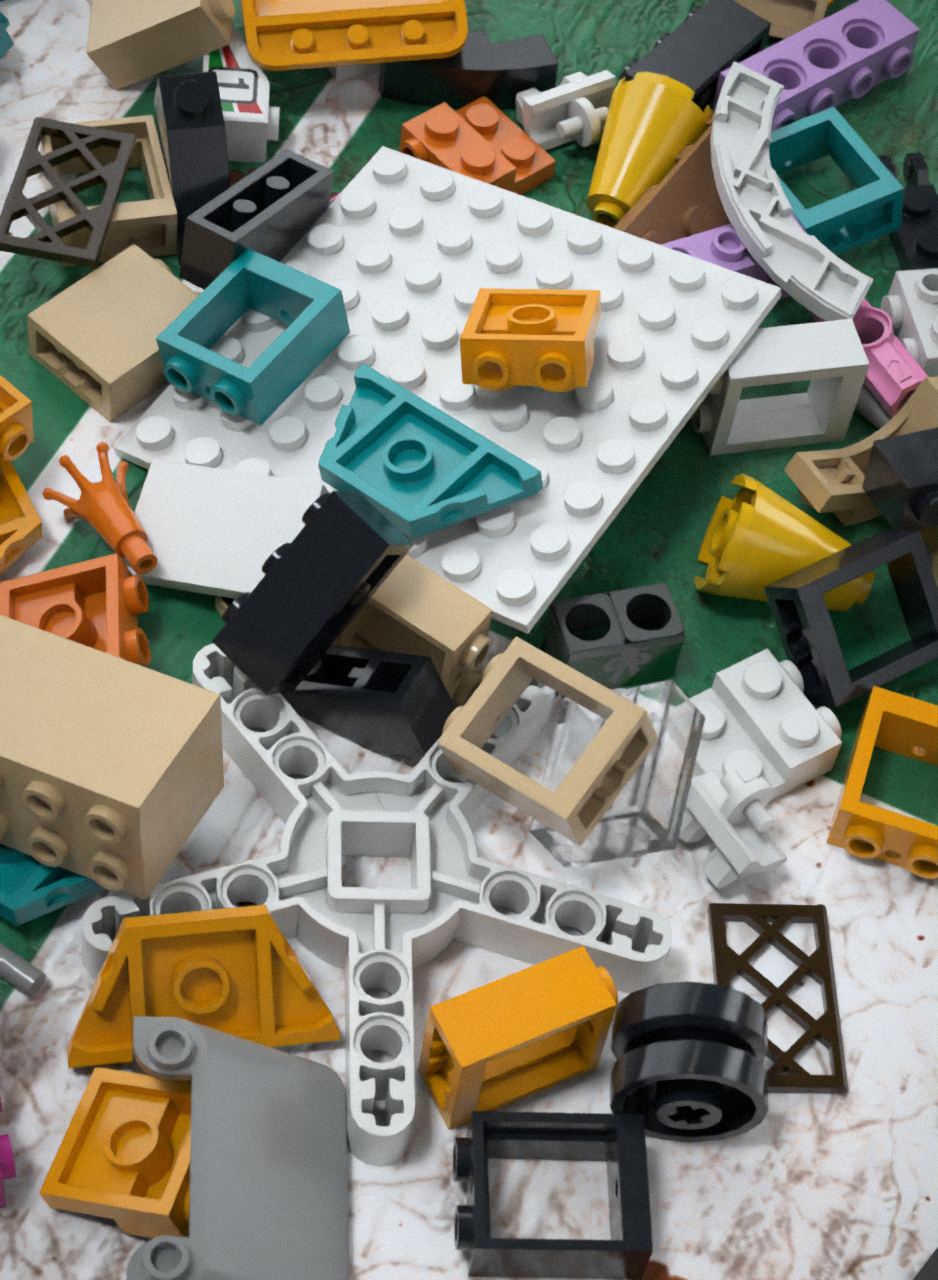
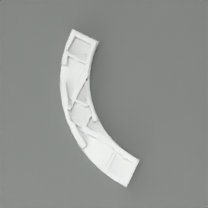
[710,61,873,321]

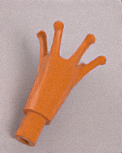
[42,441,158,575]

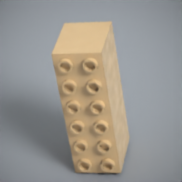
[0,615,224,900]

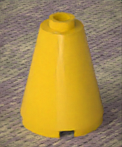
[586,72,714,228]
[694,473,875,612]

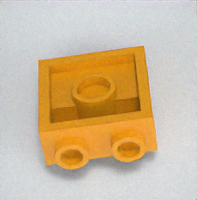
[460,288,601,392]
[39,1067,191,1239]

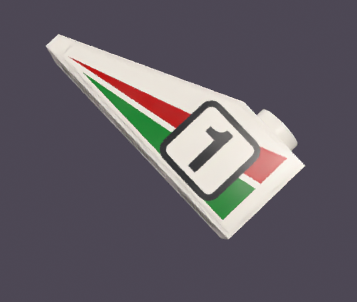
[203,24,280,163]

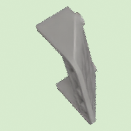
[126,1016,349,1280]

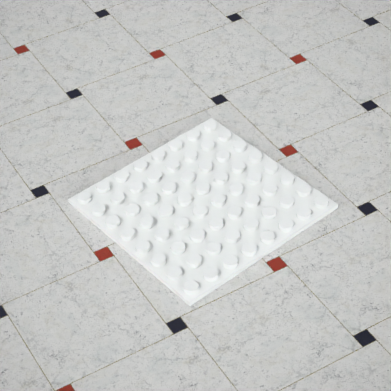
[113,146,781,634]

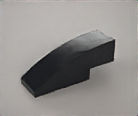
[378,29,559,110]

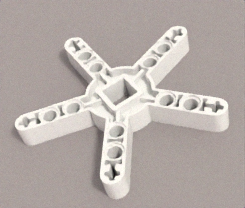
[81,643,673,1167]

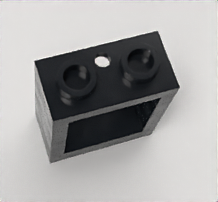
[764,530,938,708]
[453,1111,653,1279]

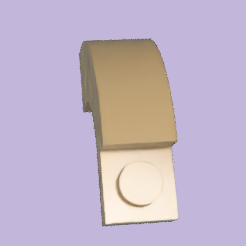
[784,376,938,526]

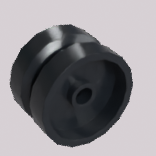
[610,981,769,1142]

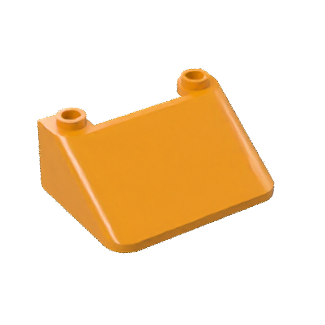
[238,0,468,71]

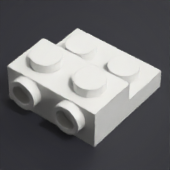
[656,648,842,801]

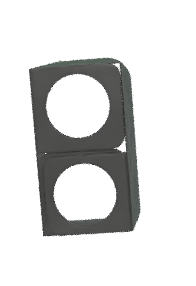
[541,582,685,698]

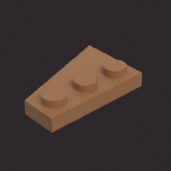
[614,114,731,245]

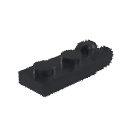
[877,152,938,271]

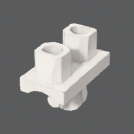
[516,70,616,150]
[664,770,788,889]

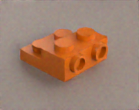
[399,96,556,195]
[0,553,151,667]

